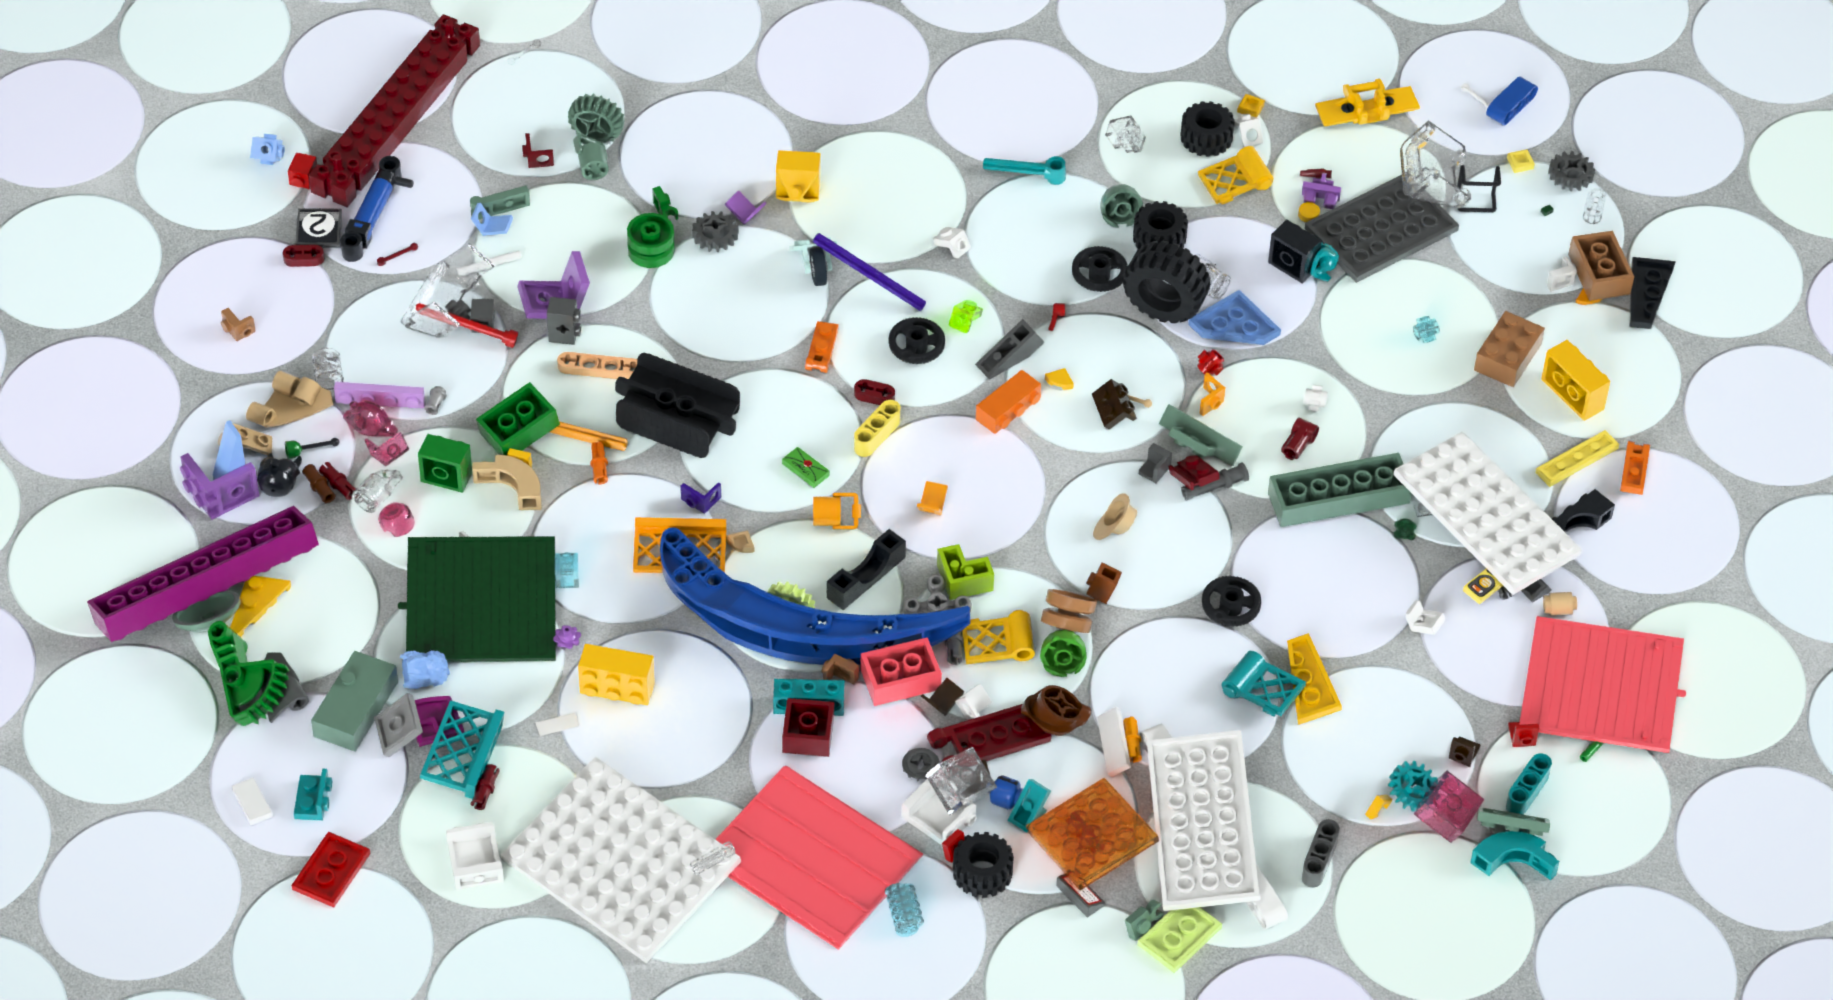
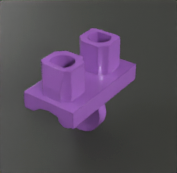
[1302,173,1341,209]

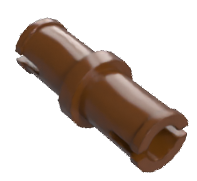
[302,464,336,504]

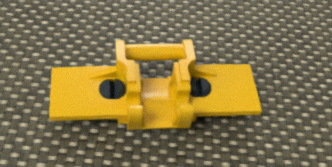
[1315,78,1420,126]

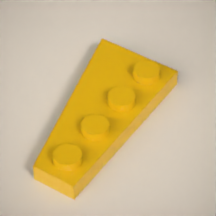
[1287,633,1342,725]

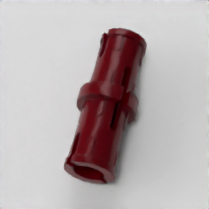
[319,462,358,500]
[470,764,500,810]

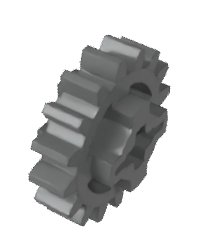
[1548,151,1595,191]
[692,211,739,252]

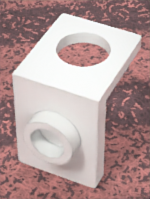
[1234,114,1263,147]
[955,684,992,720]

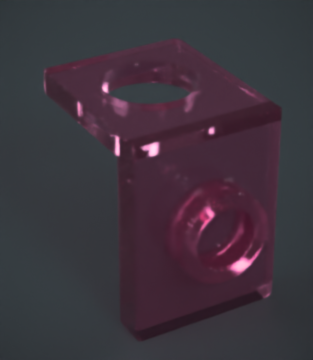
[364,432,409,467]

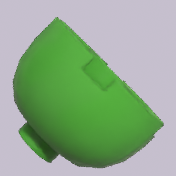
[1040,629,1087,677]

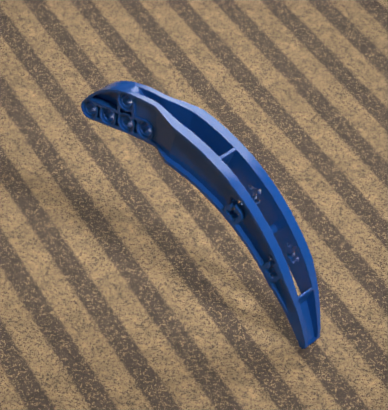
[660,527,971,665]

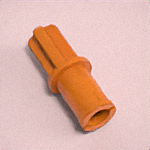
[590,441,608,485]

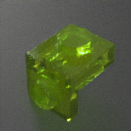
[948,300,983,333]

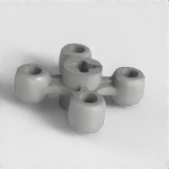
[903,574,972,614]

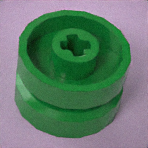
[627,213,675,268]

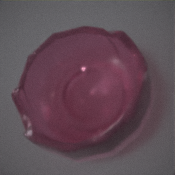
[378,502,415,537]

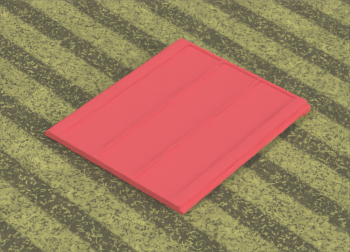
[715,766,923,950]

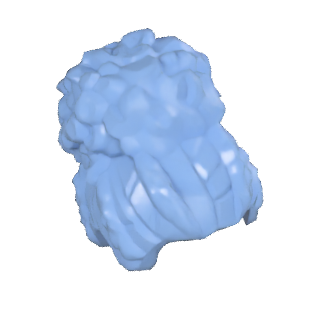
[400,650,450,689]

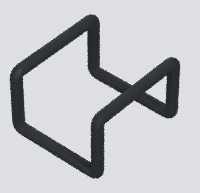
[1456,165,1501,213]

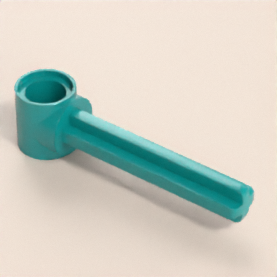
[983,156,1066,185]

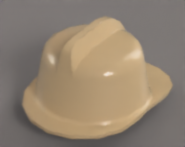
[1093,493,1138,540]

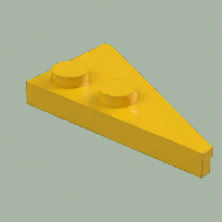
[230,576,291,637]

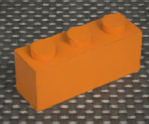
[975,370,1041,434]

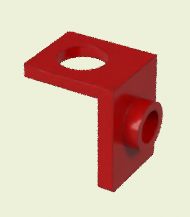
[1508,722,1540,747]

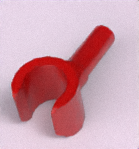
[1048,303,1065,331]

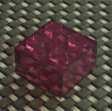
[1413,770,1484,843]

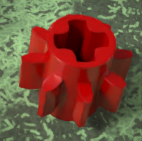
[1197,349,1224,376]

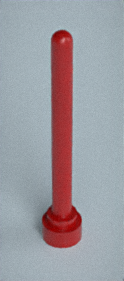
[415,303,519,348]

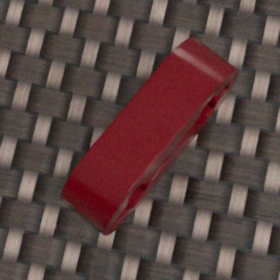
[282,245,325,267]
[854,379,895,405]

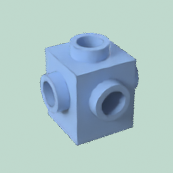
[250,133,285,165]

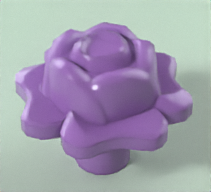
[553,625,581,649]

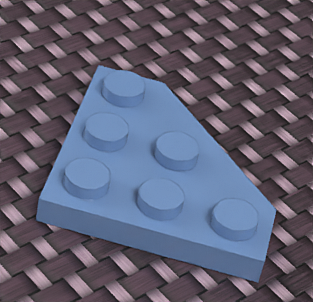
[1188,290,1281,345]

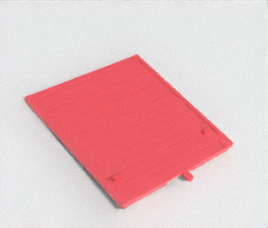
[1519,616,1686,753]

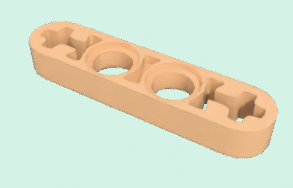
[557,352,637,379]

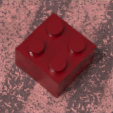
[782,698,834,757]

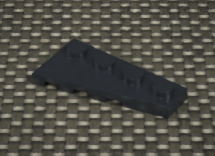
[1629,257,1676,329]

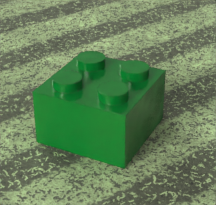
[418,433,473,493]

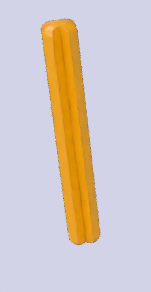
[550,421,628,451]

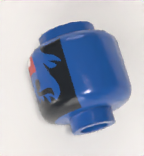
[987,775,1023,810]

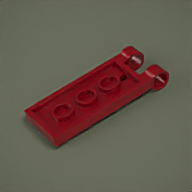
[927,704,1052,776]

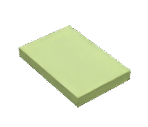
[1137,907,1222,973]

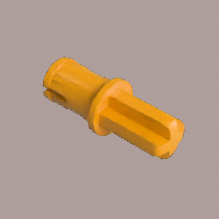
[1123,716,1142,763]

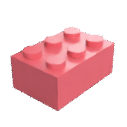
[860,637,942,706]

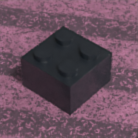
[1268,219,1322,284]

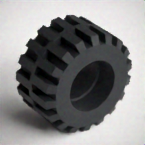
[1180,101,1235,157]
[1133,201,1188,249]
[952,832,1014,898]

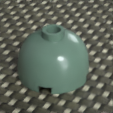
[1100,184,1143,228]

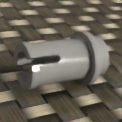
[424,386,447,415]

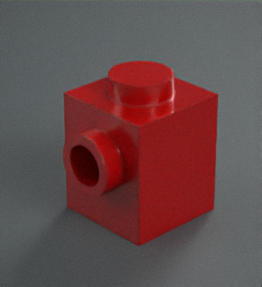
[287,152,317,189]

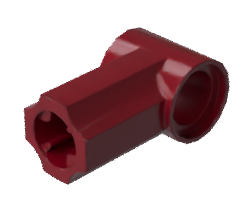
[1281,417,1319,461]

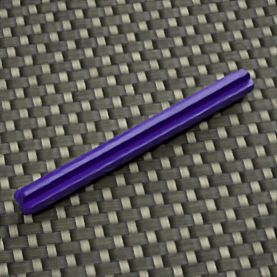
[813,233,926,311]

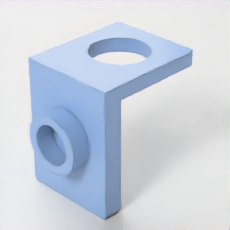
[471,203,513,236]

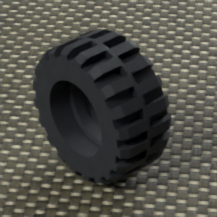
[1123,241,1211,323]

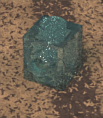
[555,552,579,588]

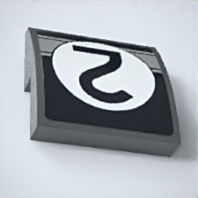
[296,208,342,248]

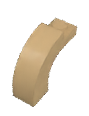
[472,455,541,510]

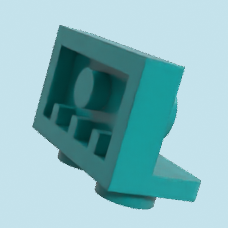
[294,768,333,821]

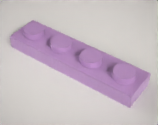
[334,382,425,408]

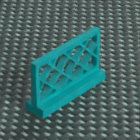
[420,700,505,799]

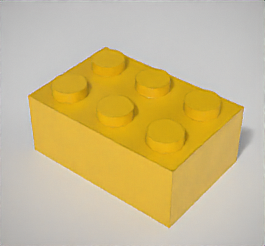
[1541,340,1611,421]
[578,643,655,705]

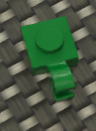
[652,186,679,220]

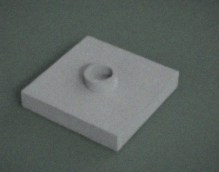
[374,692,423,757]

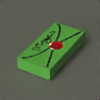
[782,447,830,488]

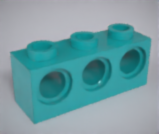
[773,679,845,716]

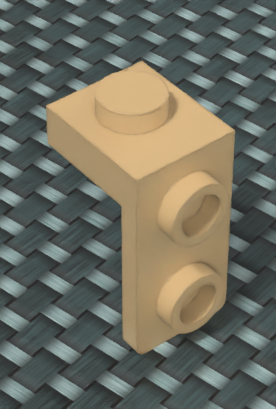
[217,423,273,456]

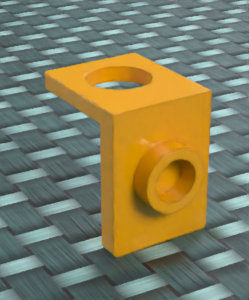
[1199,372,1226,416]
[917,481,948,515]

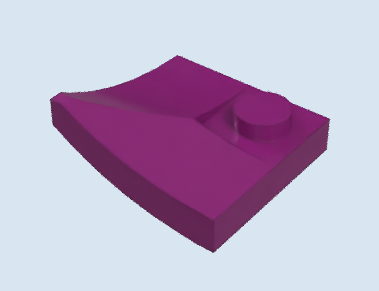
[415,696,465,747]

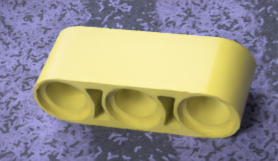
[854,400,900,457]

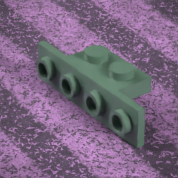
[1159,404,1243,466]

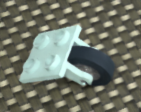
[789,237,837,286]

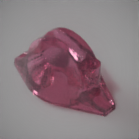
[343,400,398,437]

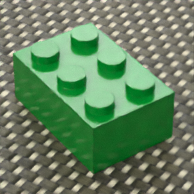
[476,382,560,455]

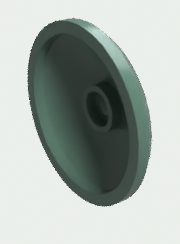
[172,590,241,632]

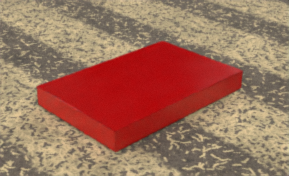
[291,831,371,908]

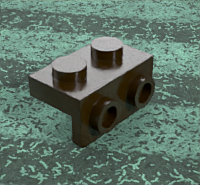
[1092,379,1137,430]

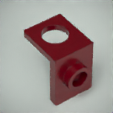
[522,133,554,168]

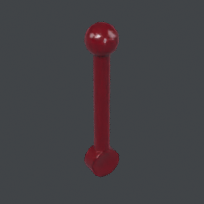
[377,243,419,266]

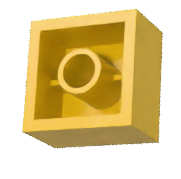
[776,150,821,203]

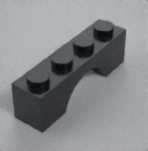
[1552,489,1615,533]
[826,529,906,611]

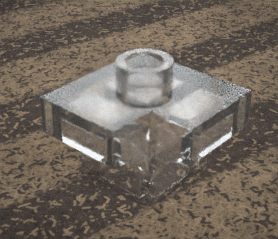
[1105,115,1146,153]

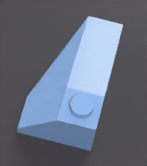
[213,420,245,490]

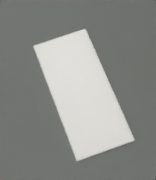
[535,713,580,736]

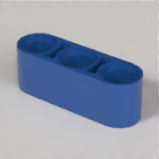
[1486,76,1538,125]

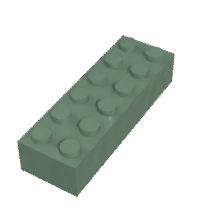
[1268,452,1412,527]

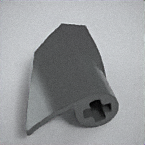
[261,652,309,723]

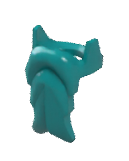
[1311,243,1339,282]

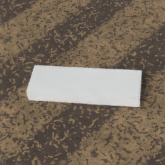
[1097,707,1131,777]

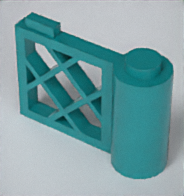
[1221,651,1306,717]

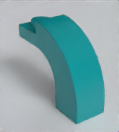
[1470,831,1560,880]

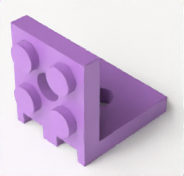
[517,251,590,319]
[180,453,259,520]

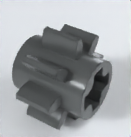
[445,299,471,326]

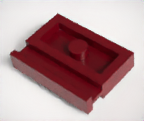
[1168,455,1220,491]

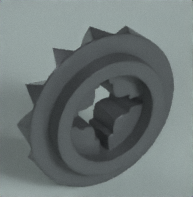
[902,748,940,782]

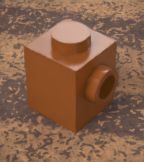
[1086,562,1122,604]

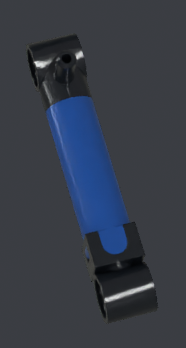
[340,156,414,262]

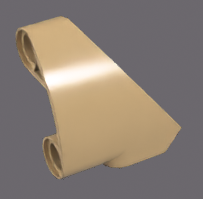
[246,371,334,428]

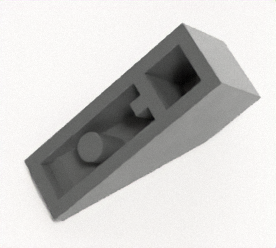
[975,319,1045,380]

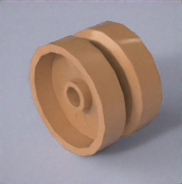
[1040,589,1097,633]

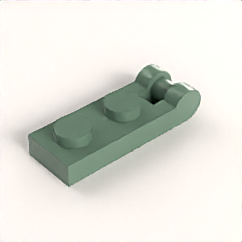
[470,185,530,220]

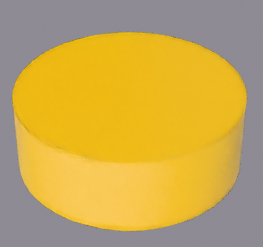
[1298,202,1320,222]

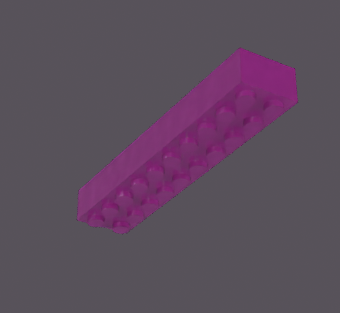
[87,505,319,642]

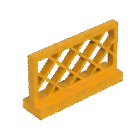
[633,517,727,573]

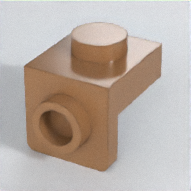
[220,307,256,341]
[821,654,859,685]

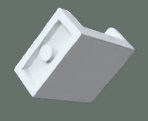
[901,774,977,845]
[446,822,504,890]

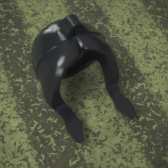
[257,453,302,497]

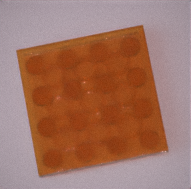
[1026,777,1159,891]

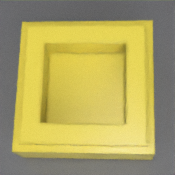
[1507,149,1535,173]

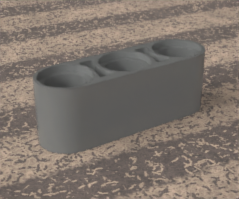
[1301,819,1340,888]

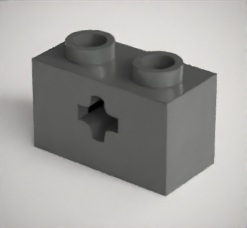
[547,297,582,345]

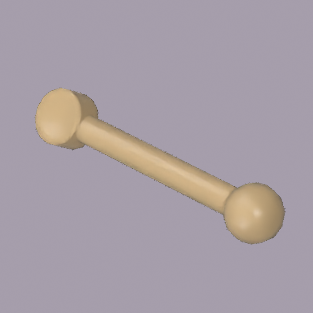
[1128,395,1152,408]

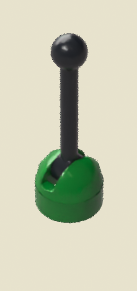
[284,438,340,459]

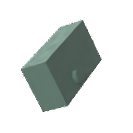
[311,650,398,752]

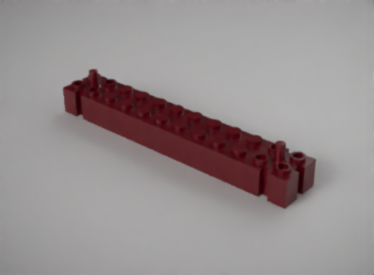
[309,14,480,208]

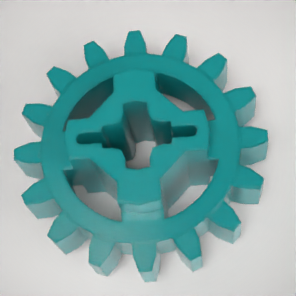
[1388,761,1440,812]

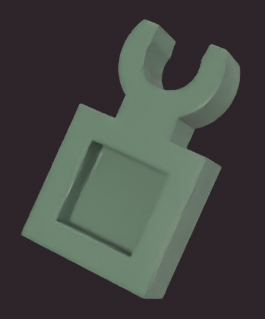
[1125,900,1164,941]

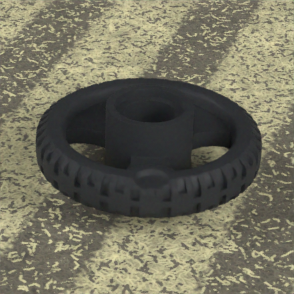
[1072,246,1128,292]
[888,317,945,364]
[1202,575,1261,627]

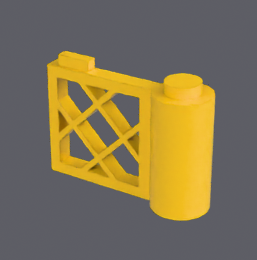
[1198,146,1274,205]
[962,610,1035,665]

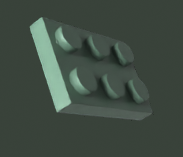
[1477,807,1550,836]

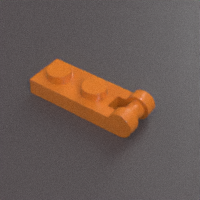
[805,321,839,373]
[1620,441,1650,495]

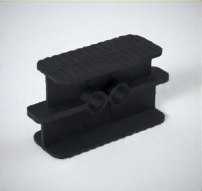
[615,352,740,458]

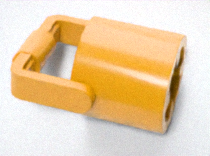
[813,493,861,530]

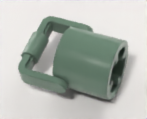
[573,134,609,180]

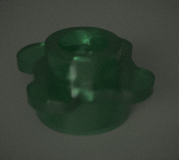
[1393,518,1417,540]

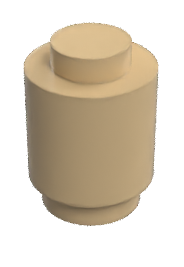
[1543,592,1577,616]

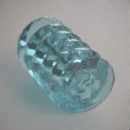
[885,883,924,937]

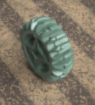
[567,93,625,143]

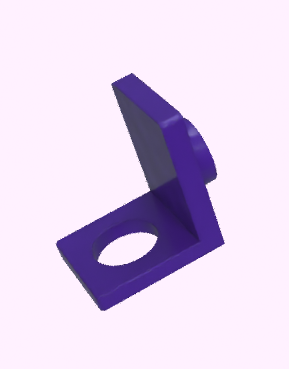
[680,482,722,514]

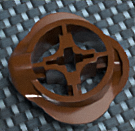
[1021,685,1092,736]

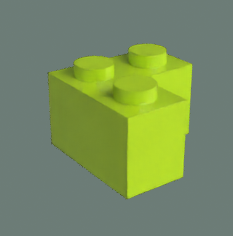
[937,544,994,600]

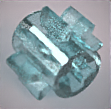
[1413,316,1440,343]

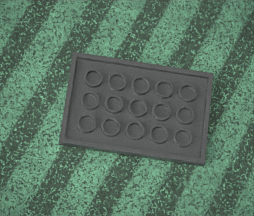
[1304,172,1459,283]

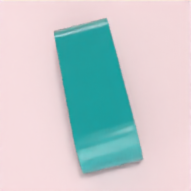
[1506,753,1552,814]

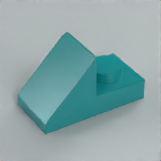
[1007,779,1051,833]

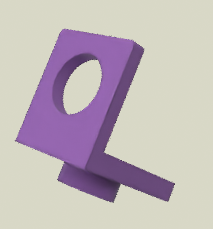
[725,190,767,225]

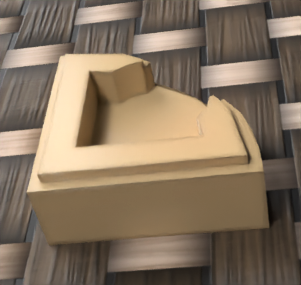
[726,530,755,553]

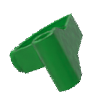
[208,621,290,726]

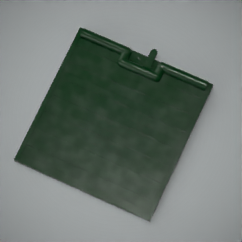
[398,536,556,662]

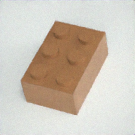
[1568,230,1634,301]
[1474,311,1545,388]

